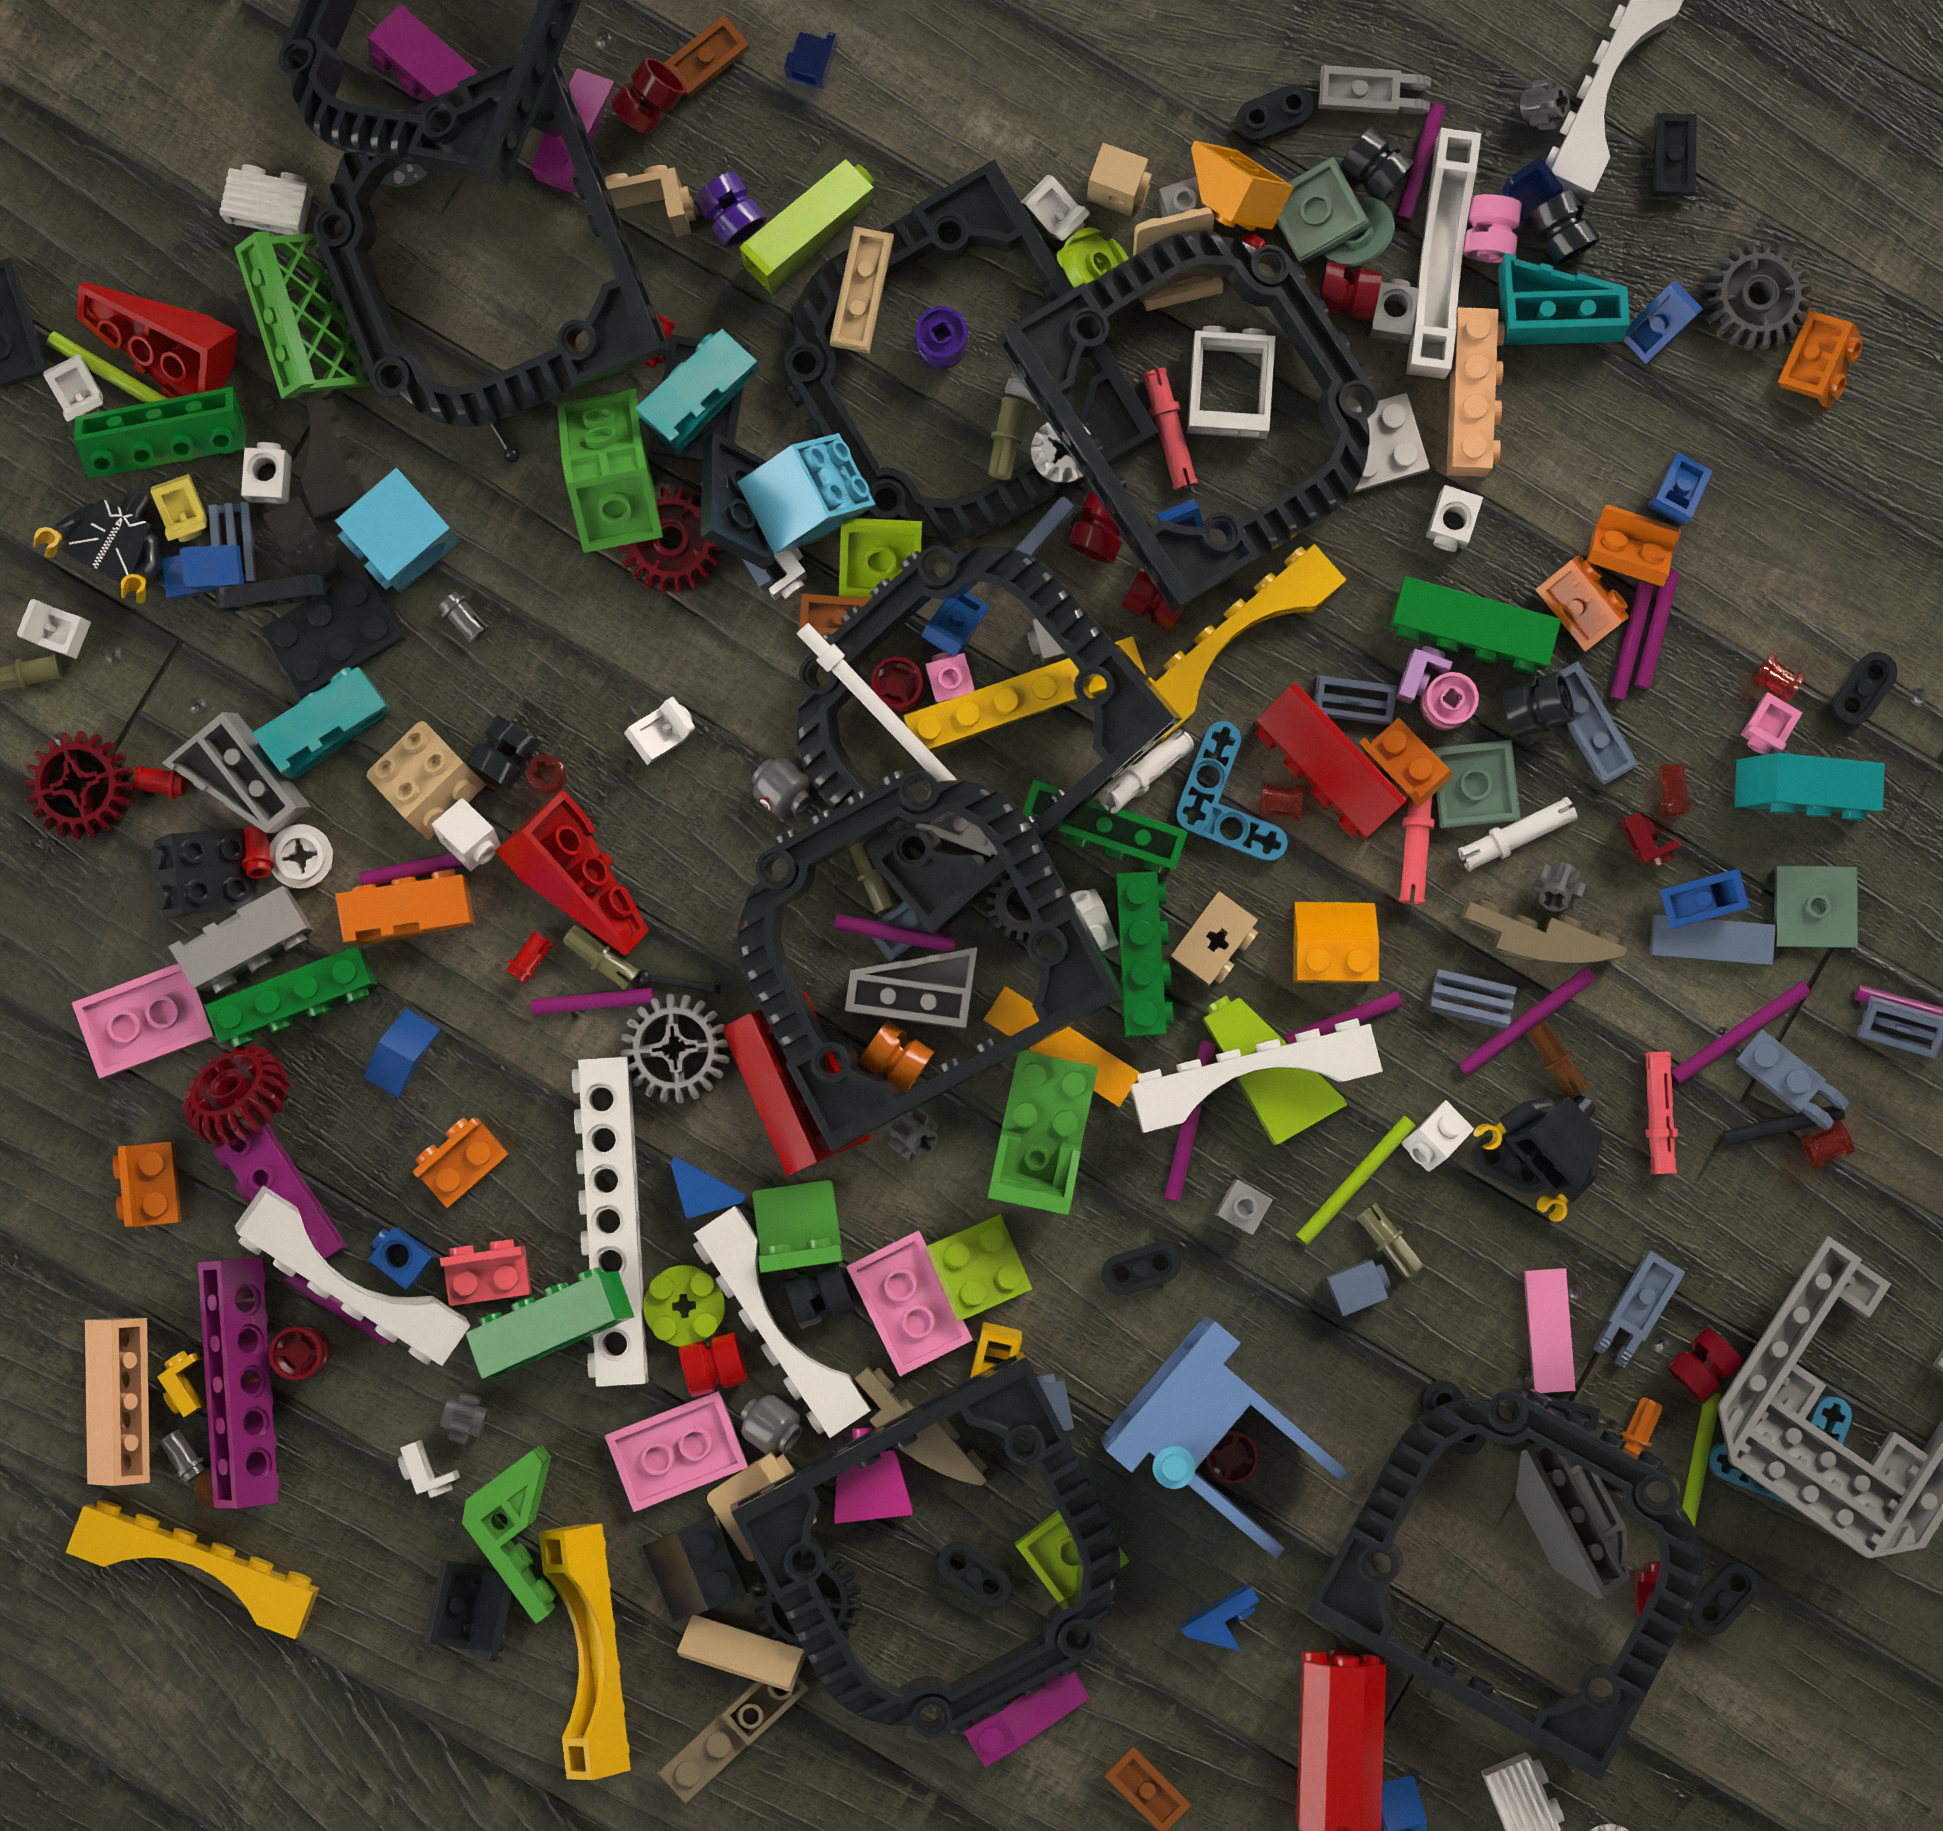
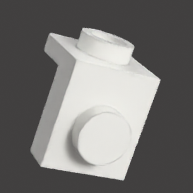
[1021,175,1090,241]
[43,354,103,422]
[769,548,807,600]
[17,599,91,659]
[624,697,695,765]
[1070,889,1119,951]
[1402,1100,1474,1171]
[398,1440,460,1498]

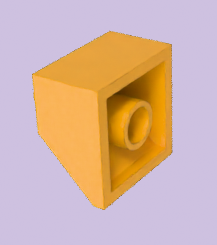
[1191,141,1294,231]
[1293,902,1379,984]

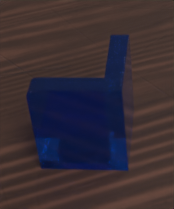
[784,32,838,89]
[1501,156,1563,222]

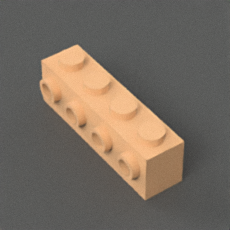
[1446,307,1505,477]
[85,1318,150,1486]

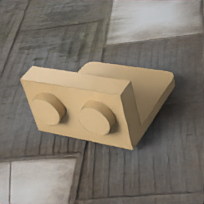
[605,165,696,237]
[1133,207,1223,311]
[367,721,486,841]
[707,1452,819,1561]

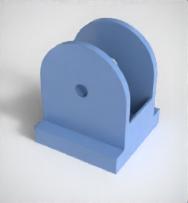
[1100,1315,1349,1558]

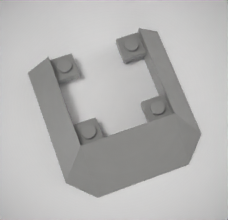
[1717,1236,1943,1558]

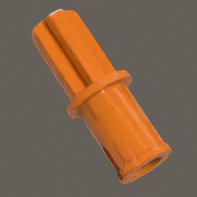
[1620,1397,1663,1455]

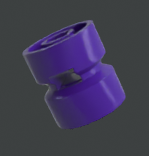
[693,171,767,248]
[916,306,968,369]

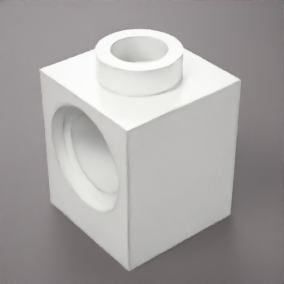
[241,442,292,505]
[1426,485,1483,552]
[432,798,500,871]

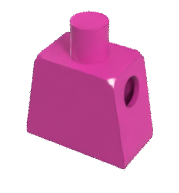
[834,1426,913,1524]

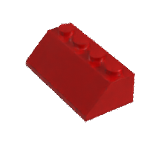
[1253,682,1407,841]
[723,992,871,1176]

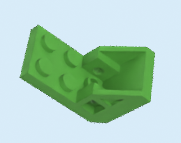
[557,389,663,553]
[988,1050,1098,1215]
[462,1444,558,1624]

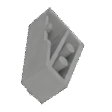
[162,712,311,833]
[168,886,313,994]
[845,947,977,1030]

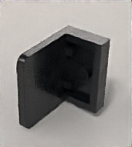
[151,829,256,920]
[424,1559,516,1662]

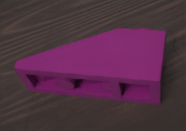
[531,68,615,193]
[964,1672,1090,1767]

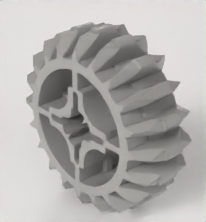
[620,994,729,1103]

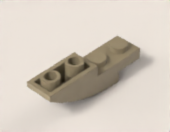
[1459,899,1627,965]
[855,1366,988,1486]
[657,1677,809,1804]

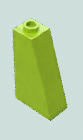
[739,159,874,295]
[1202,995,1347,1145]

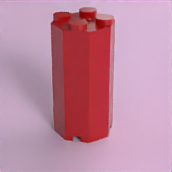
[1296,1648,1386,1831]

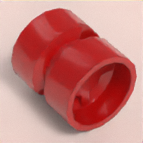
[679,1332,748,1398]

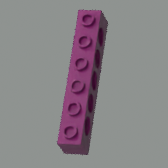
[198,1257,279,1509]

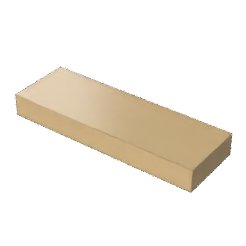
[830,226,894,354]
[677,1615,806,1692]

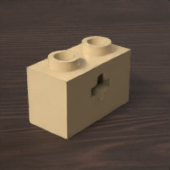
[1086,143,1152,217]
[1169,891,1258,987]

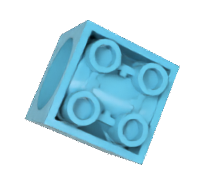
[737,433,876,554]
[335,467,460,594]

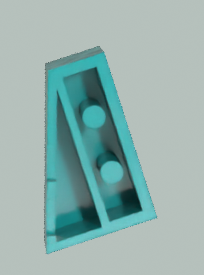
[1498,252,1630,345]
[635,329,759,456]
[252,667,392,781]
[1735,753,1885,821]

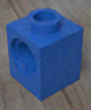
[368,1227,437,1290]

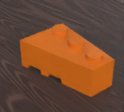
[335,869,475,946]

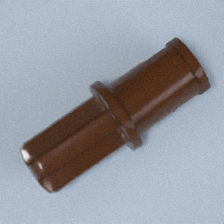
[1527,1021,1590,1099]

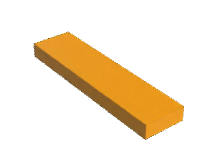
[983,986,1141,1107]

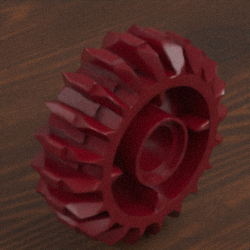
[618,487,726,595]
[181,1044,291,1147]

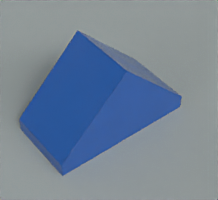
[364,1008,442,1098]
[671,1156,748,1219]

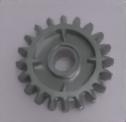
[1702,243,1812,351]

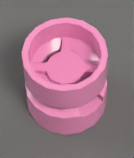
[1463,194,1522,263]
[1420,672,1479,731]

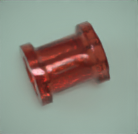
[1751,653,1806,703]
[526,754,567,794]
[1259,782,1303,821]
[1801,1121,1855,1170]

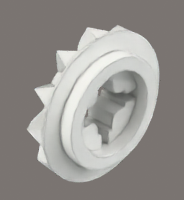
[1031,421,1091,483]
[270,824,334,889]

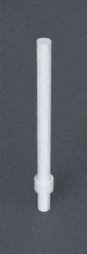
[796,623,957,781]

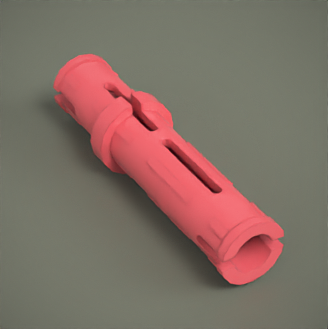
[1141,368,1198,490]
[1399,795,1434,905]
[1645,1052,1678,1174]

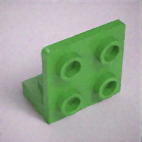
[752,1180,843,1273]

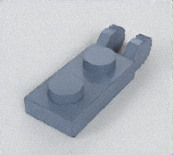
[1735,1029,1850,1130]
[1593,1250,1685,1367]

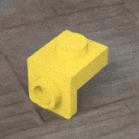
[150,474,207,542]

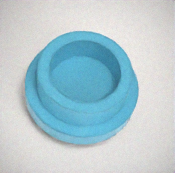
[1153,1446,1195,1489]

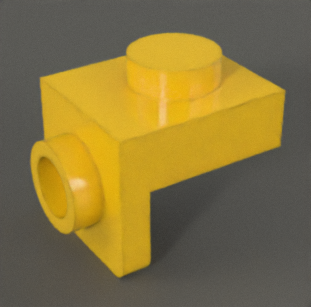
[157,1351,205,1417]

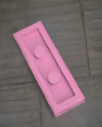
[1523,1268,1576,1393]

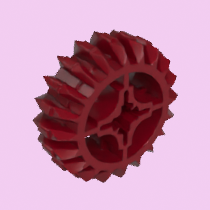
[23,731,134,840]

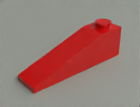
[77,282,238,399]
[495,789,649,956]

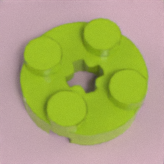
[1057,227,1129,288]
[643,1265,726,1347]

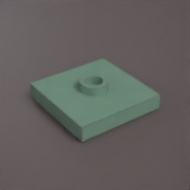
[1277,157,1371,266]
[1430,740,1521,829]
[1774,866,1858,948]

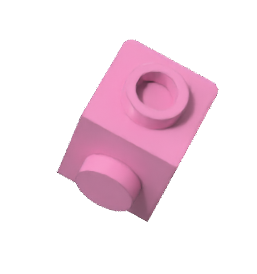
[925,652,974,703]
[1740,692,1802,755]

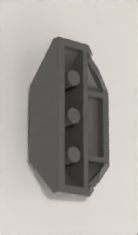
[1515,1442,1630,1599]

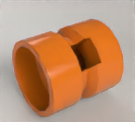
[859,1020,934,1094]

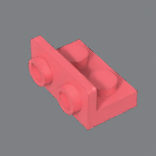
[440,1239,531,1306]

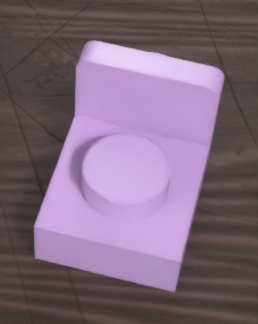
[1396,646,1453,704]

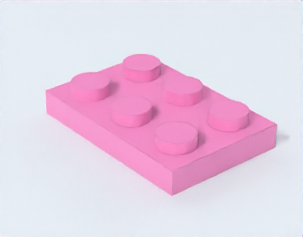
[72,963,216,1079]
[846,1230,973,1376]
[605,1390,749,1512]

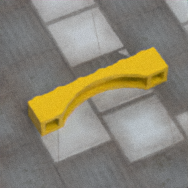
[1148,544,1346,742]
[904,636,1146,754]
[66,1499,320,1639]
[538,1524,631,1780]

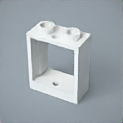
[1187,326,1275,439]

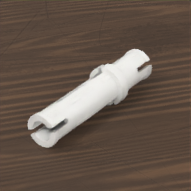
[1099,729,1194,813]
[1458,797,1578,872]

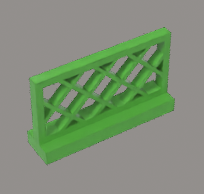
[234,231,372,399]

